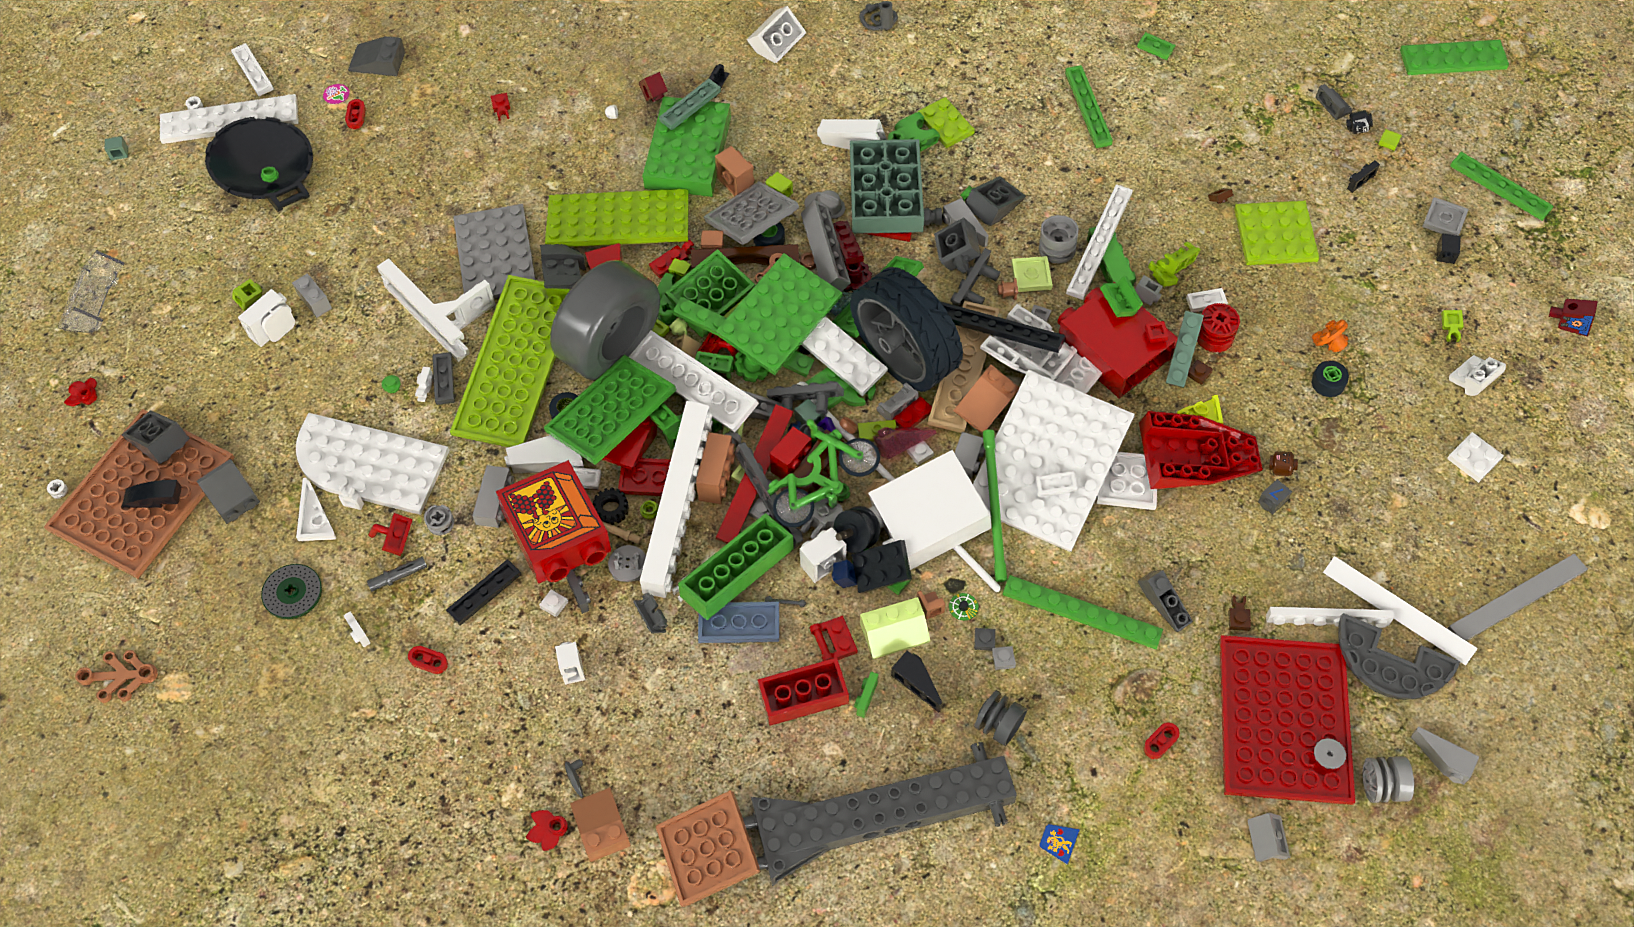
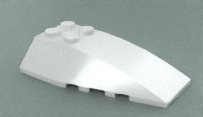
[980,304,1102,394]

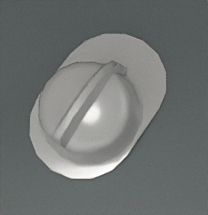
[804,190,845,219]

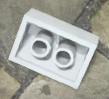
[747,6,806,63]

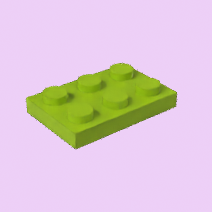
[918,97,975,149]

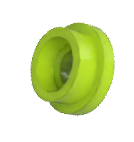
[640,500,659,519]

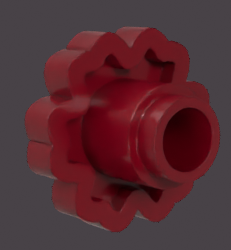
[843,261,872,292]

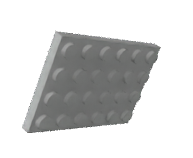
[453,204,536,299]

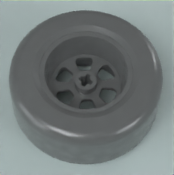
[550,260,660,380]

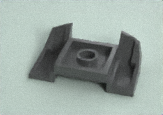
[540,244,586,289]

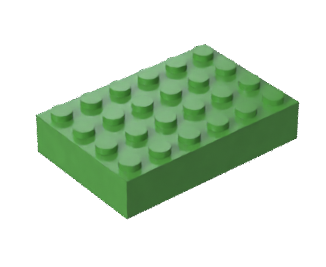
[642,96,731,197]

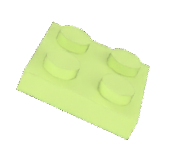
[1011,256,1053,292]

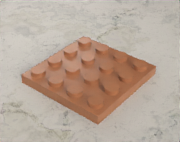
[655,790,761,907]

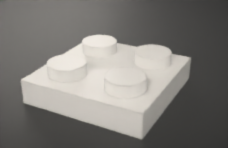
[1447,432,1504,483]

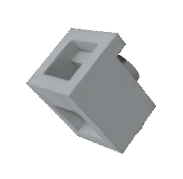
[1135,275,1163,306]

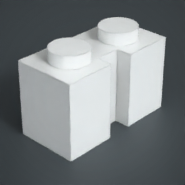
[555,642,585,685]

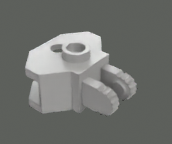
[801,498,843,539]

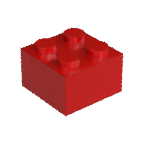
[769,427,812,479]

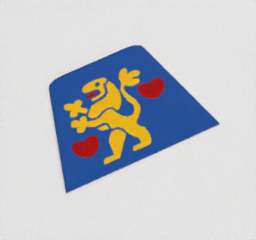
[1040,824,1080,865]

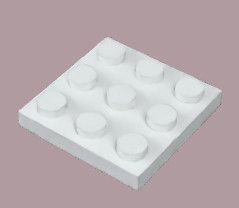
[1097,452,1157,510]

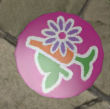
[323,84,349,104]

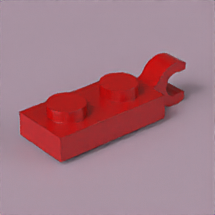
[649,239,695,279]

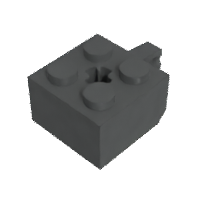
[934,218,981,274]

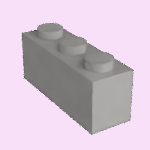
[472,465,514,528]

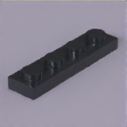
[446,559,522,626]

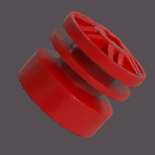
[1197,303,1240,352]

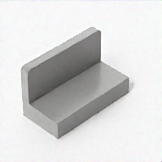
[1248,813,1290,862]

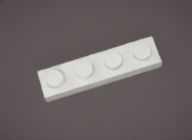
[231,43,274,96]

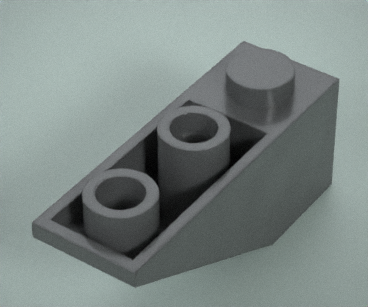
[1137,570,1193,632]

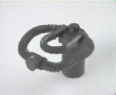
[859,1,898,31]

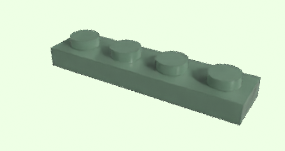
[659,79,721,130]
[1166,311,1204,388]

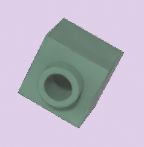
[105,136,128,160]

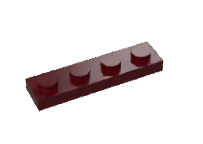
[833,221,864,265]

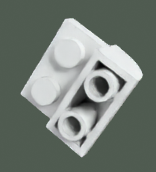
[1449,355,1506,396]

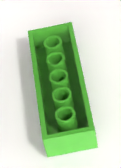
[678,513,794,620]

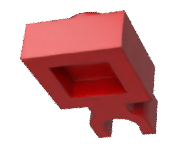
[490,92,510,121]

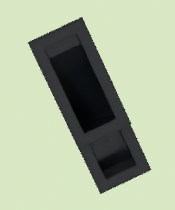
[122,480,182,508]

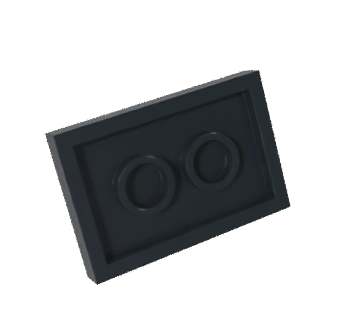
[851,540,912,593]

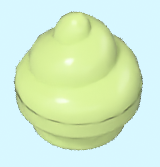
[669,318,688,336]

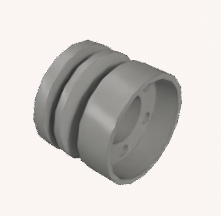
[1039,215,1079,264]
[1363,756,1414,803]

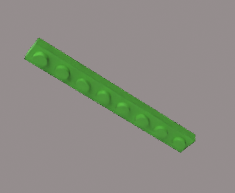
[673,297,815,377]
[1003,575,1163,649]

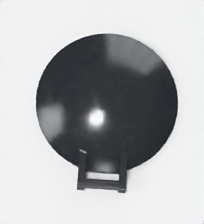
[205,117,313,212]

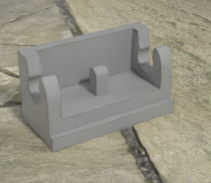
[876,383,918,420]

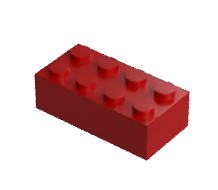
[757,658,849,726]

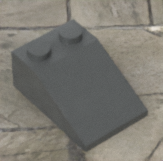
[348,36,405,77]
[965,176,1026,226]
[121,410,190,464]
[196,459,260,524]

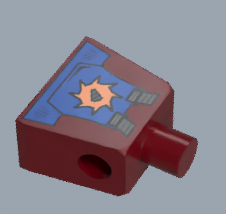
[1548,299,1598,337]

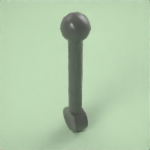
[765,596,806,607]

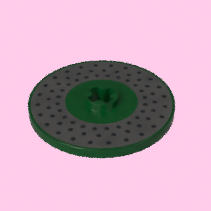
[261,564,322,619]

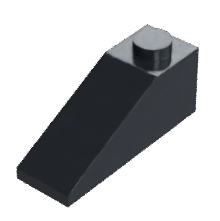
[891,651,942,713]

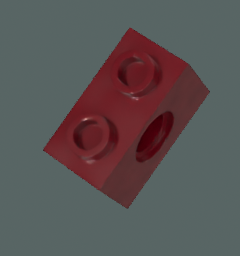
[638,72,668,103]

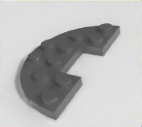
[1338,613,1460,700]

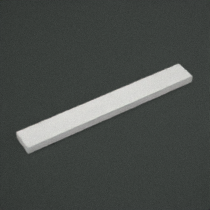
[1066,184,1133,300]
[1323,556,1478,665]

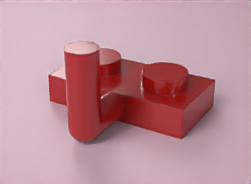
[696,332,738,360]
[368,513,413,556]

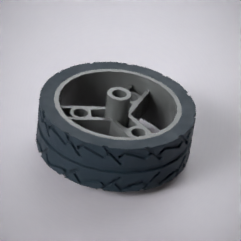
[850,267,963,392]

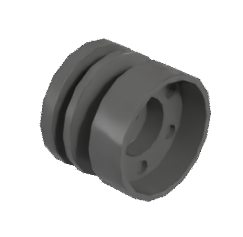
[974,690,1028,746]

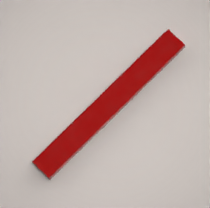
[715,404,793,544]

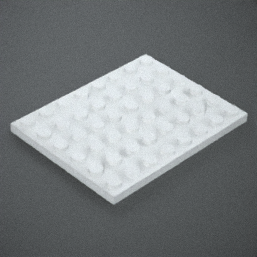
[973,370,1135,552]

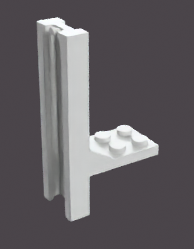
[377,258,496,362]

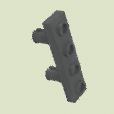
[950,248,1001,307]
[767,381,844,414]

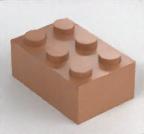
[696,432,736,504]

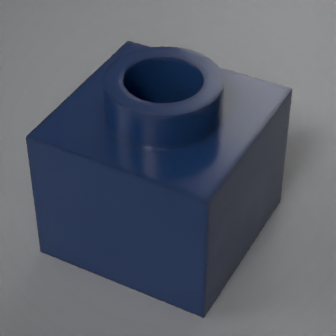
[832,560,857,588]

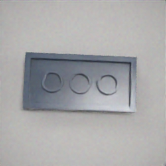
[698,602,779,643]

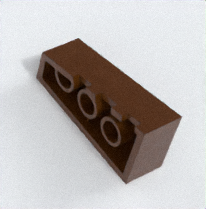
[780,429,847,500]

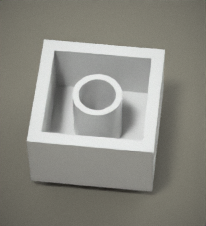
[800,527,846,583]

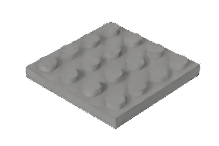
[703,181,799,245]

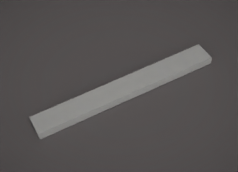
[1447,553,1588,641]

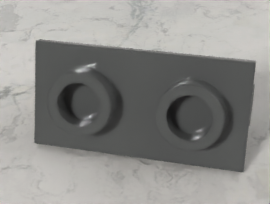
[633,593,668,634]

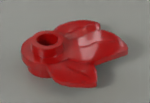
[64,378,97,406]
[526,810,568,851]

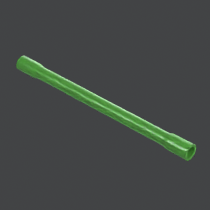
[983,429,1007,582]

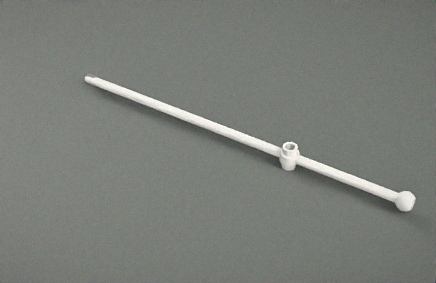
[797,382,1000,592]

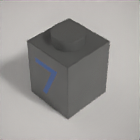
[1258,479,1292,515]

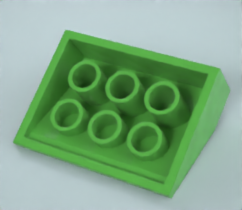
[665,249,755,338]

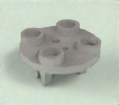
[608,545,646,582]

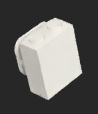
[238,289,295,347]

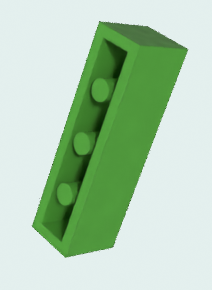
[1087,226,1136,287]

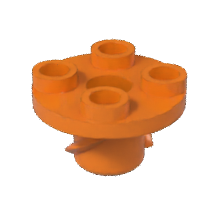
[1311,319,1349,353]

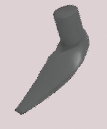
[565,759,584,798]

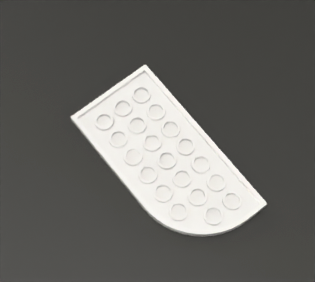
[296,413,450,515]

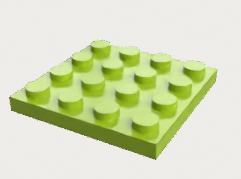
[1234,201,1319,265]

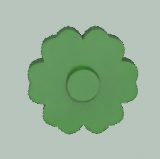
[733,351,770,383]

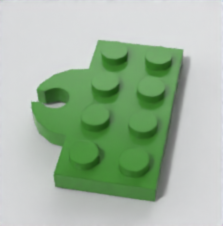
[806,344,877,410]

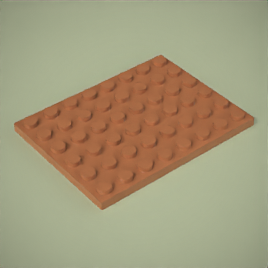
[44,409,235,579]

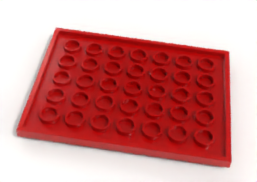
[1220,635,1356,805]

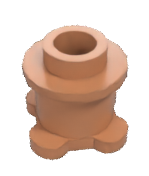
[997,278,1018,300]

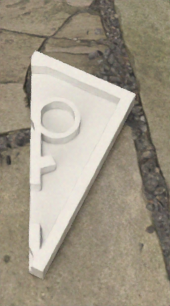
[296,478,336,541]

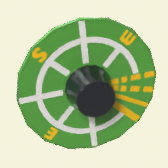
[949,593,979,621]

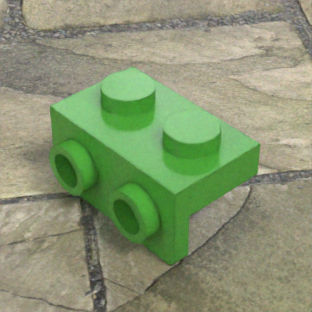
[1100,276,1143,317]

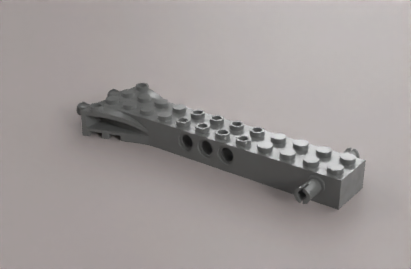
[742,742,1017,886]

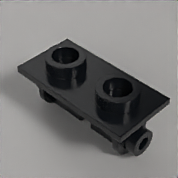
[708,64,729,98]

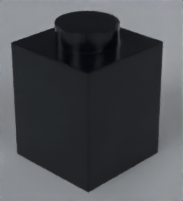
[1436,233,1461,264]

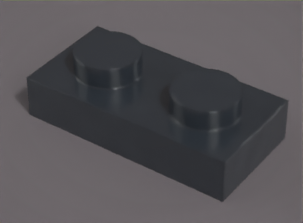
[1347,160,1380,193]

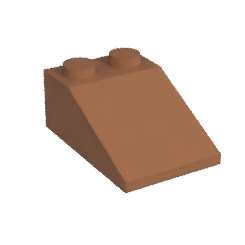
[953,364,1020,434]
[570,788,631,862]

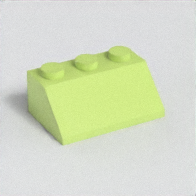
[860,597,930,659]

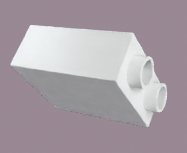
[869,450,992,570]

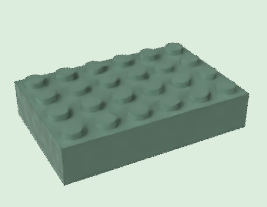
[850,139,924,233]

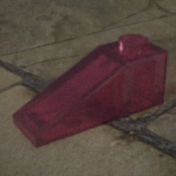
[873,427,936,459]

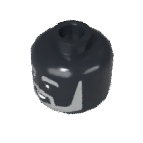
[1346,110,1373,134]

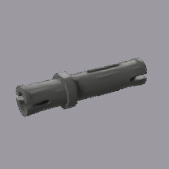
[367,556,427,592]

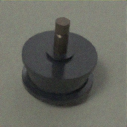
[833,506,881,553]

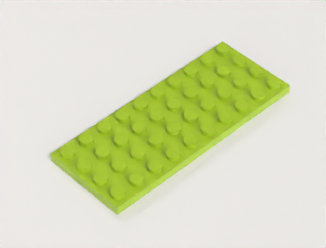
[450,275,570,447]

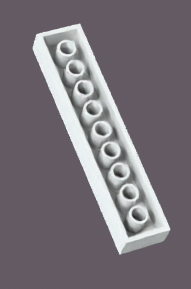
[640,401,713,598]

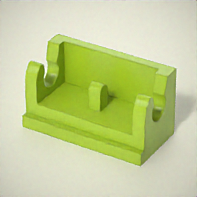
[1158,242,1201,275]

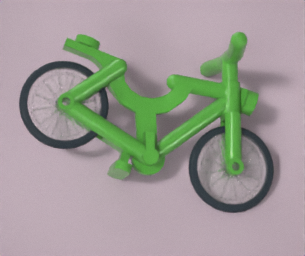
[767,419,880,527]

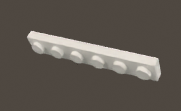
[1266,607,1394,628]

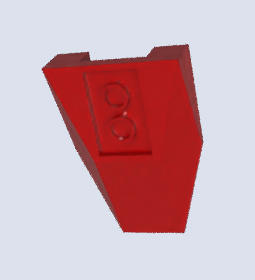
[1139,411,1263,489]

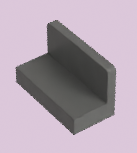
[1315,84,1352,120]

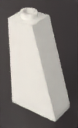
[817,119,887,150]
[504,435,584,474]

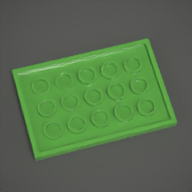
[715,253,843,375]
[544,355,677,465]

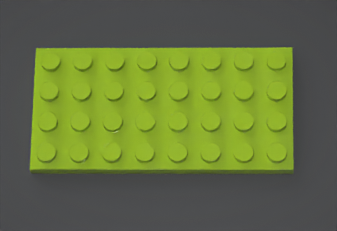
[545,189,689,247]

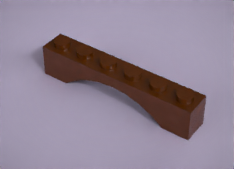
[691,244,799,269]

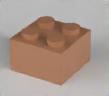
[715,146,755,196]

